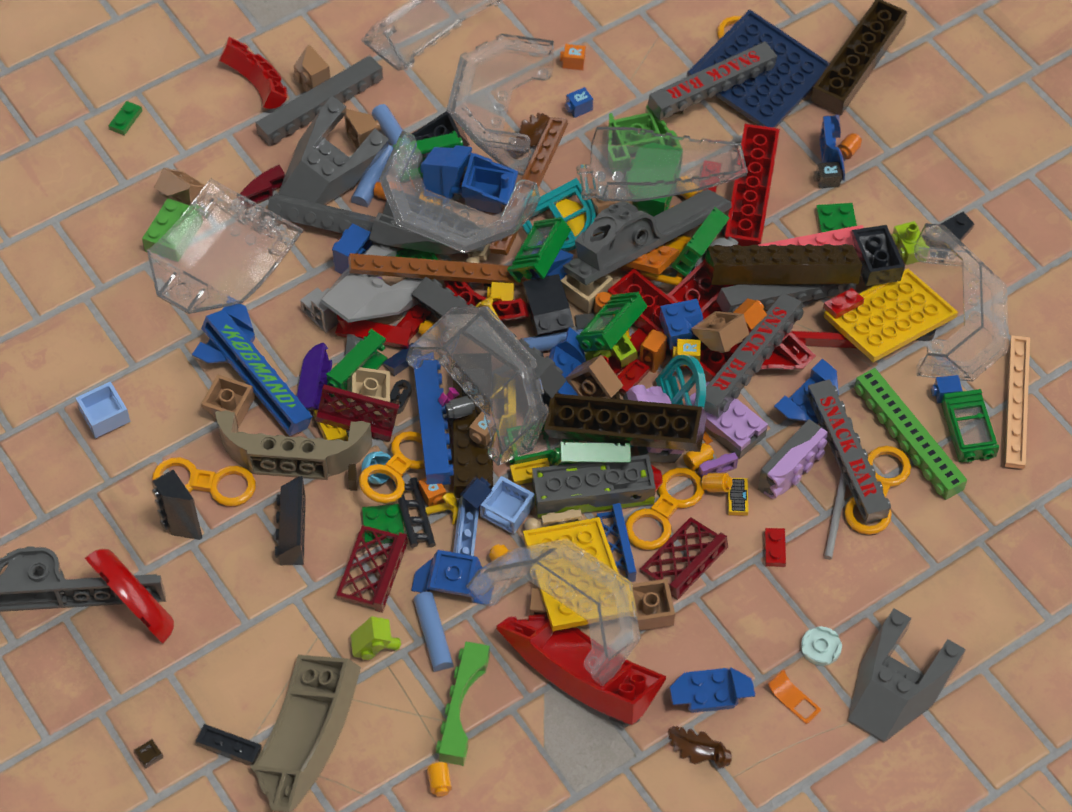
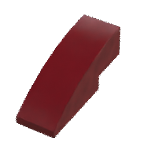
[237,164,285,210]

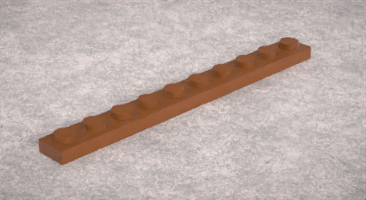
[489,117,568,255]
[348,253,531,286]

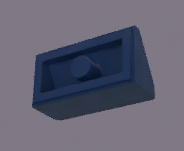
[383,343,424,376]

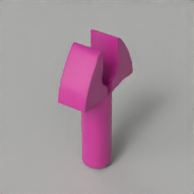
[438,387,460,406]

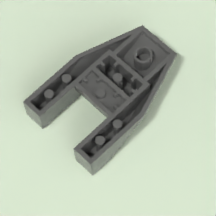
[279,96,389,205]
[369,190,491,255]
[848,608,966,743]

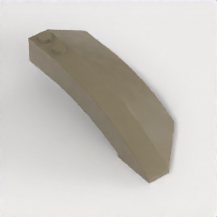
[250,655,361,812]

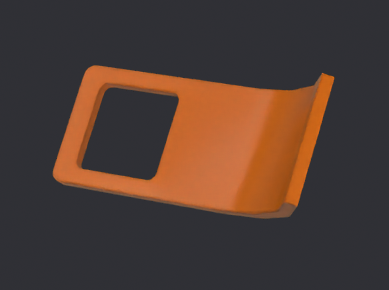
[768,670,821,724]

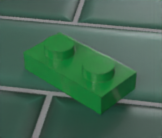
[108,101,143,136]

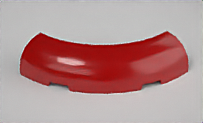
[219,37,287,109]
[443,280,529,321]
[85,549,174,644]

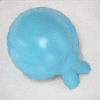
[361,451,391,484]

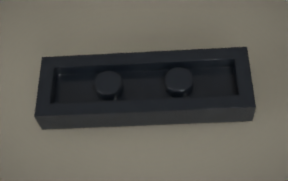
[195,724,262,765]

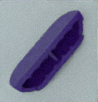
[297,342,332,410]

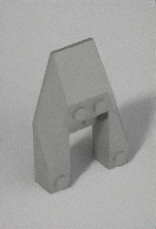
[321,243,439,322]

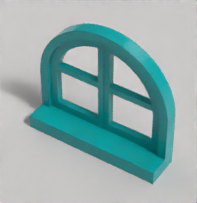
[521,178,596,252]
[655,355,706,408]

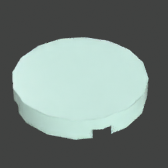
[801,626,842,666]

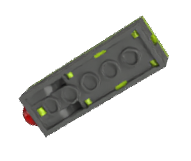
[532,455,663,518]

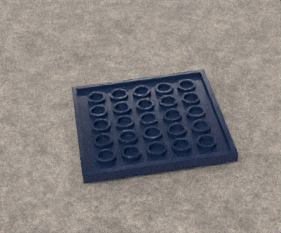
[687,9,830,128]

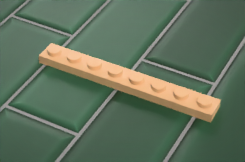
[1005,335,1030,469]

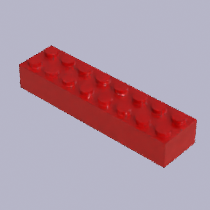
[725,124,780,246]
[608,269,735,382]

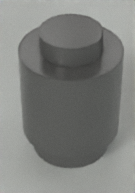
[445,396,475,419]

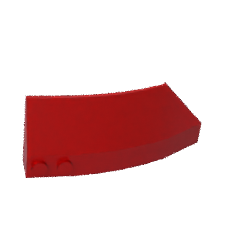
[667,259,816,370]
[496,615,666,725]

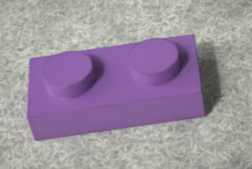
[698,452,738,479]

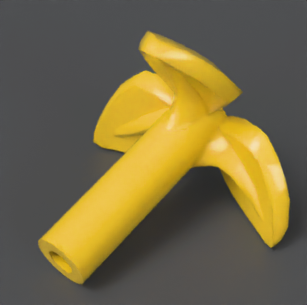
[475,296,502,324]
[426,493,458,525]

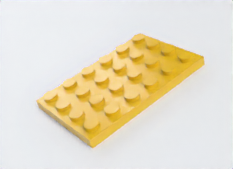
[824,268,958,362]
[523,517,632,631]

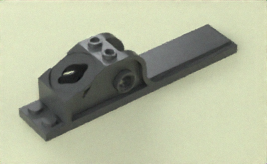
[563,189,732,285]
[0,546,166,612]

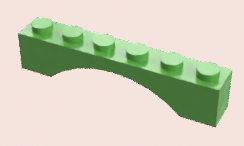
[436,641,490,766]

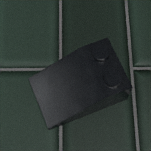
[407,110,470,163]
[851,225,905,286]
[522,274,574,336]

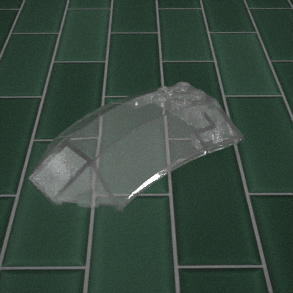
[147,179,304,314]

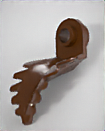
[510,113,550,154]
[669,726,732,768]

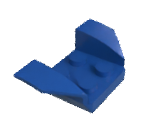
[819,114,845,181]
[192,298,255,364]
[549,327,586,395]
[774,359,839,425]
[411,550,494,606]
[670,667,755,713]

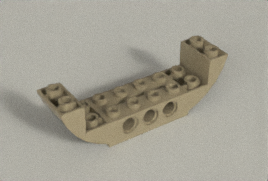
[215,410,372,480]

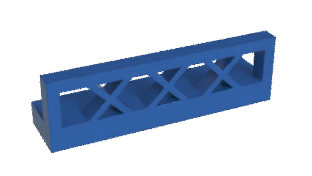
[597,503,636,583]

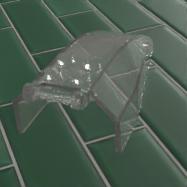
[576,127,748,202]

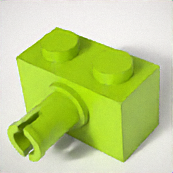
[891,221,929,265]
[592,329,638,368]
[351,616,401,660]

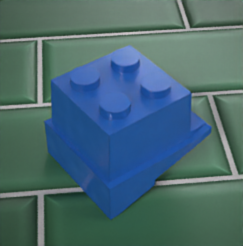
[420,145,472,208]
[462,153,518,214]

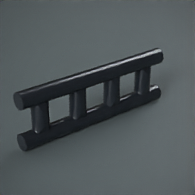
[392,477,436,548]

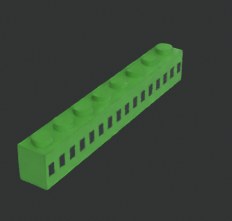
[854,368,967,500]

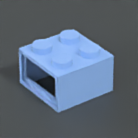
[76,381,131,438]
[480,476,535,535]

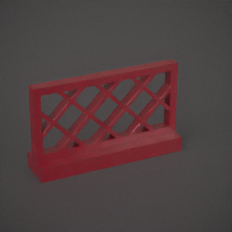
[315,384,399,441]
[640,517,728,600]
[336,525,408,613]

